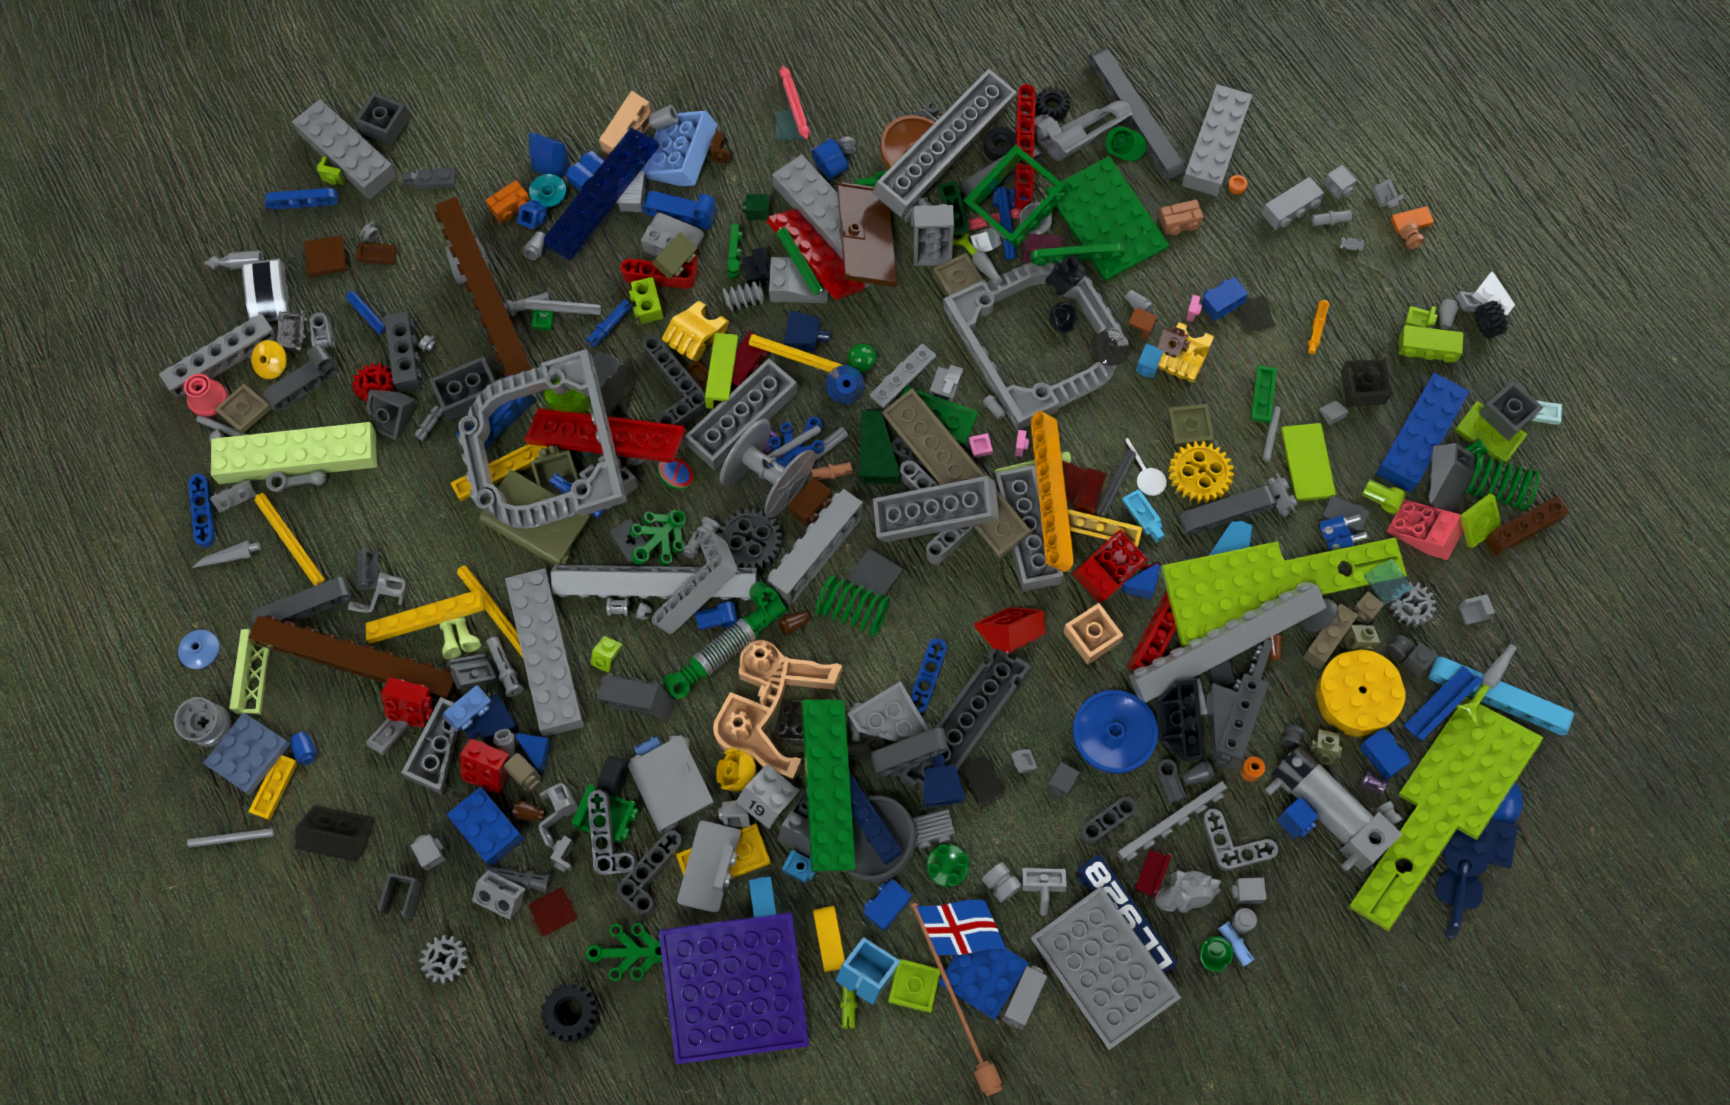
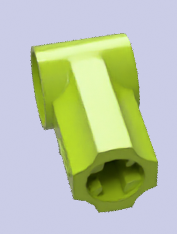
[1362,479,1406,514]

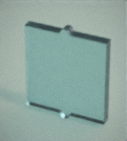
[776,109,806,141]
[1364,559,1413,605]

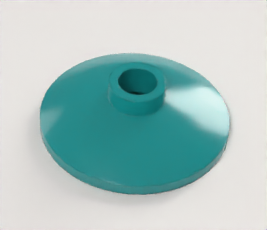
[529,174,566,207]

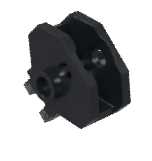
[1045,254,1087,296]

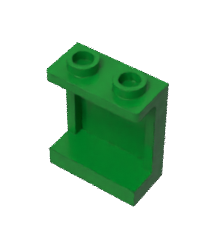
[572,784,639,845]

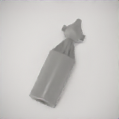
[204,250,264,270]

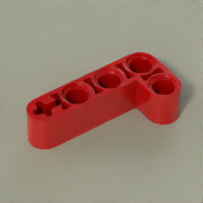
[620,251,698,289]

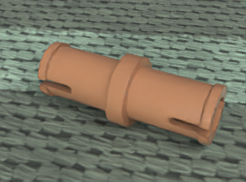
[811,462,852,480]

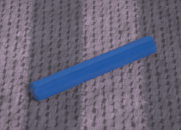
[996,187,1016,260]

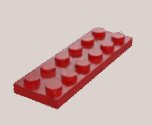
[766,208,865,300]

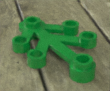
[629,510,686,566]
[585,923,663,982]

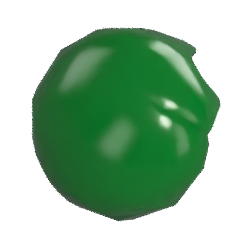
[846,343,877,374]
[1199,936,1233,972]

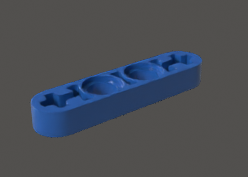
[265,188,338,209]
[189,474,215,548]
[910,639,947,715]

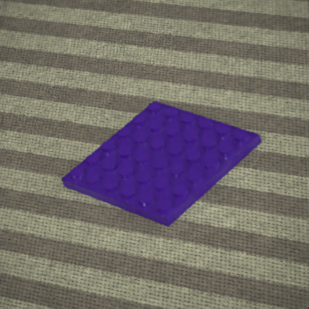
[659,912,809,1064]

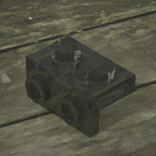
[276,310,308,352]

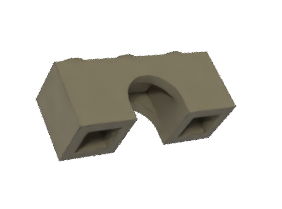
[1303,604,1358,670]

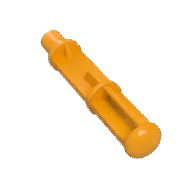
[1308,300,1330,354]

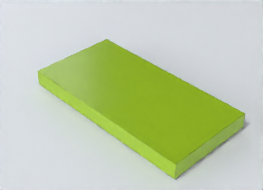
[1281,423,1336,502]

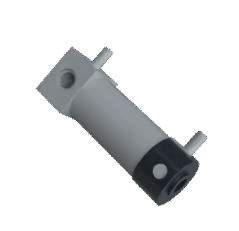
[1265,745,1402,872]

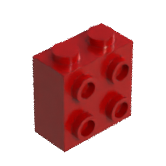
[381,677,434,728]
[460,739,509,794]

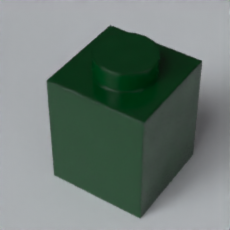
[743,194,770,220]

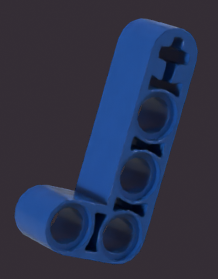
[642,191,717,229]

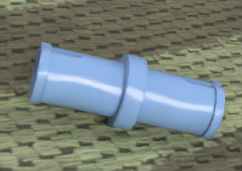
[1218,921,1254,966]

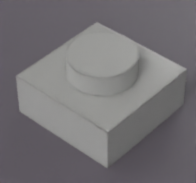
[1455,291,1481,312]
[1011,749,1038,773]

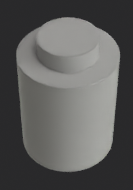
[649,105,678,131]
[1230,908,1257,935]

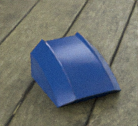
[529,132,570,178]

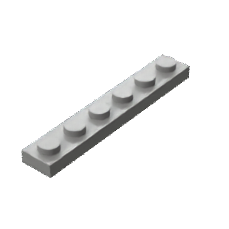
[1116,781,1227,862]

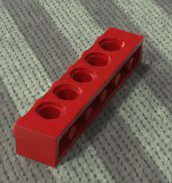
[1126,590,1176,672]

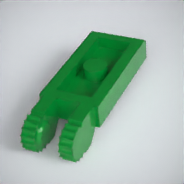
[727,224,742,279]

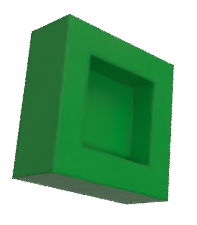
[531,310,554,331]

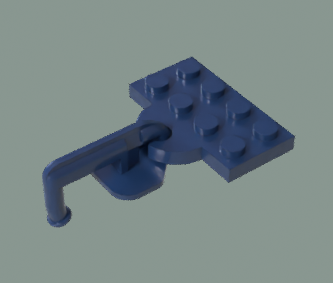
[1436,820,1518,939]

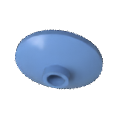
[178,630,220,669]

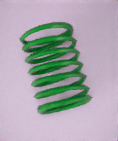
[1464,453,1540,511]
[815,574,890,637]

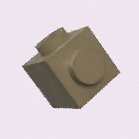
[1352,591,1384,625]

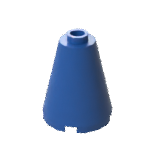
[825,365,864,404]

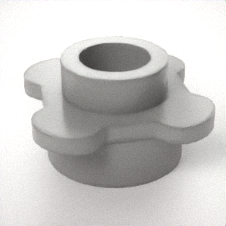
[837,136,856,154]
[360,222,380,242]

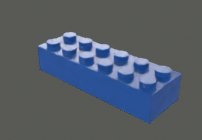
[1376,373,1470,493]

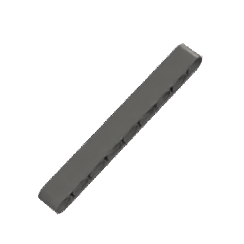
[1088,48,1186,182]

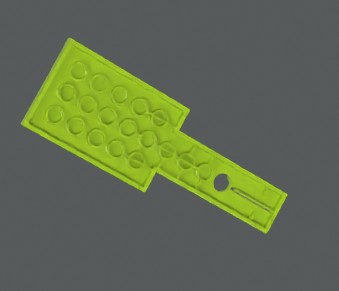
[1161,537,1407,647]
[1350,697,1543,932]

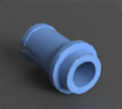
[634,736,661,756]

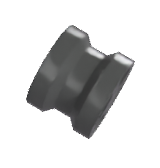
[1386,635,1414,661]
[1281,725,1305,749]

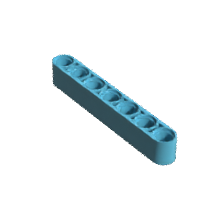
[1428,657,1574,735]

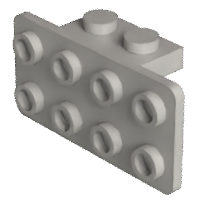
[677,821,740,913]

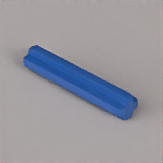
[346,291,386,334]

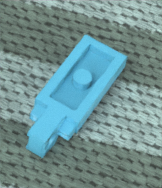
[1121,489,1165,543]

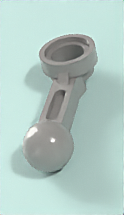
[266,470,326,492]

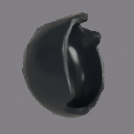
[1049,302,1078,333]

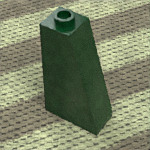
[859,409,899,484]

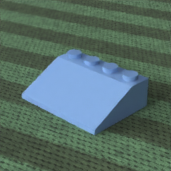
[641,110,718,186]

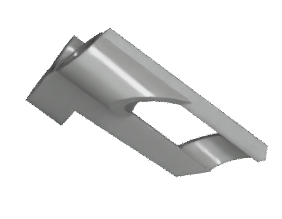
[1034,101,1133,161]

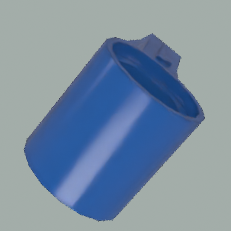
[695,602,738,630]

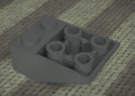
[1428,443,1475,512]
[777,788,810,857]

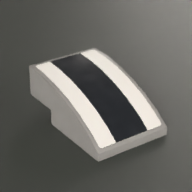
[242,259,289,322]

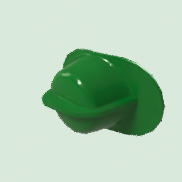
[1105,126,1146,161]

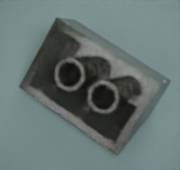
[295,805,374,862]

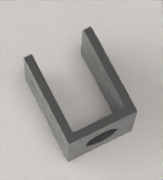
[377,873,422,920]

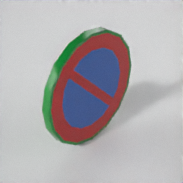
[657,457,695,490]

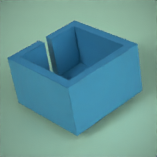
[835,937,900,1005]

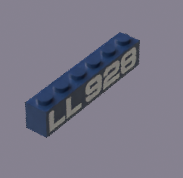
[1076,854,1178,973]

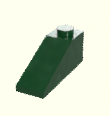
[938,180,970,237]

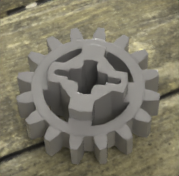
[1389,582,1436,627]
[420,935,469,985]

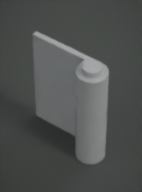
[628,735,714,834]

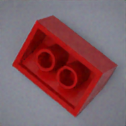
[974,607,1045,653]

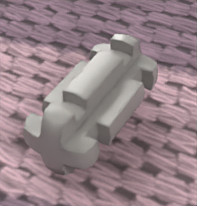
[1340,237,1364,251]

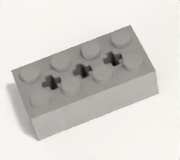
[913,204,954,266]

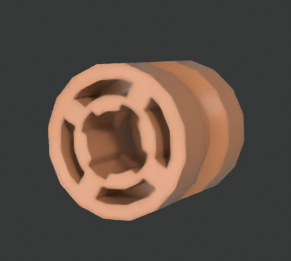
[1399,223,1425,250]

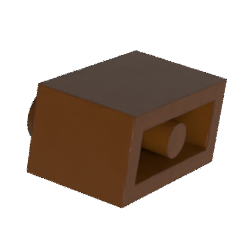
[788,477,832,527]

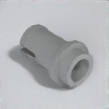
[983,394,1007,420]
[683,532,703,559]

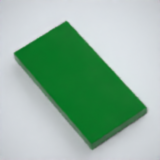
[901,386,979,448]

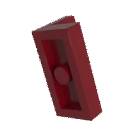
[1134,849,1172,899]

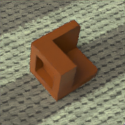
[1129,308,1157,340]

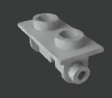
[1267,473,1298,517]
[210,479,256,513]

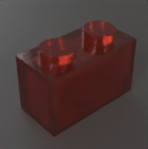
[1074,468,1107,515]

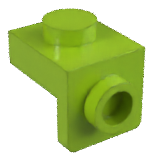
[317,156,346,185]
[1404,306,1437,328]
[591,636,622,672]

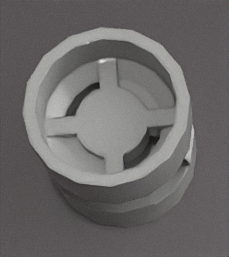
[981,862,1022,904]

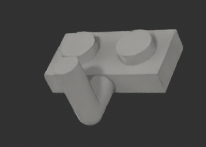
[1022,868,1067,916]

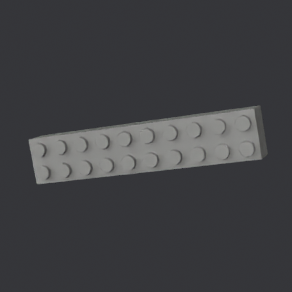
[872,69,1017,217]

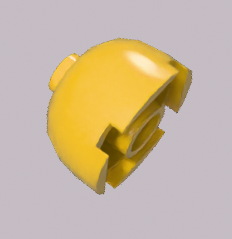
[716,748,756,791]

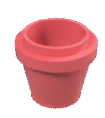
[184,374,228,417]

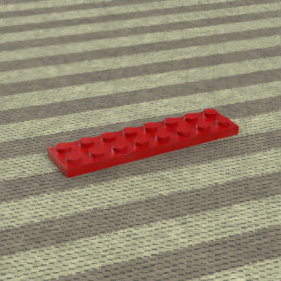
[525,408,686,463]

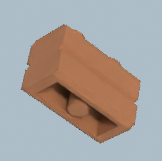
[1158,200,1203,235]

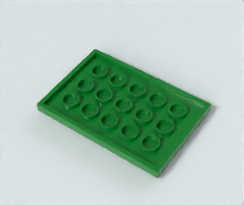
[1045,156,1170,282]

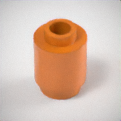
[1240,757,1265,782]

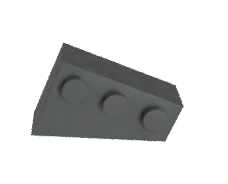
[597,674,675,723]

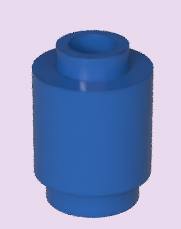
[290,732,318,765]

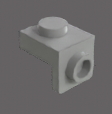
[1371,178,1404,208]
[550,836,575,872]

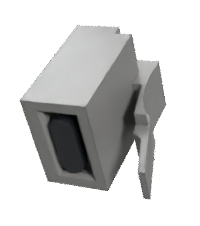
[929,365,963,402]

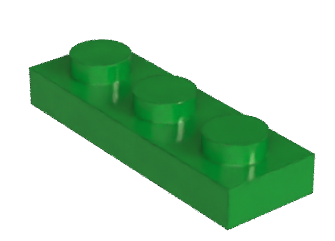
[1250,365,1277,424]

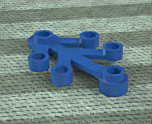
[769,417,825,468]

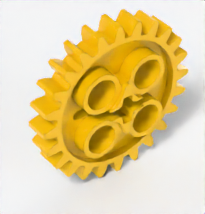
[1168,441,1234,504]

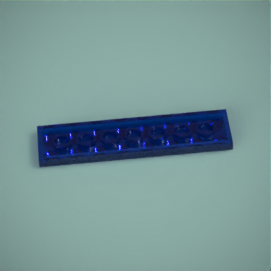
[543,127,660,261]

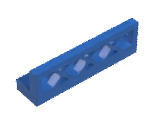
[1403,666,1482,740]

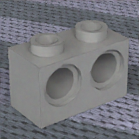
[472,870,526,920]

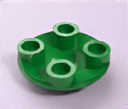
[926,844,969,887]

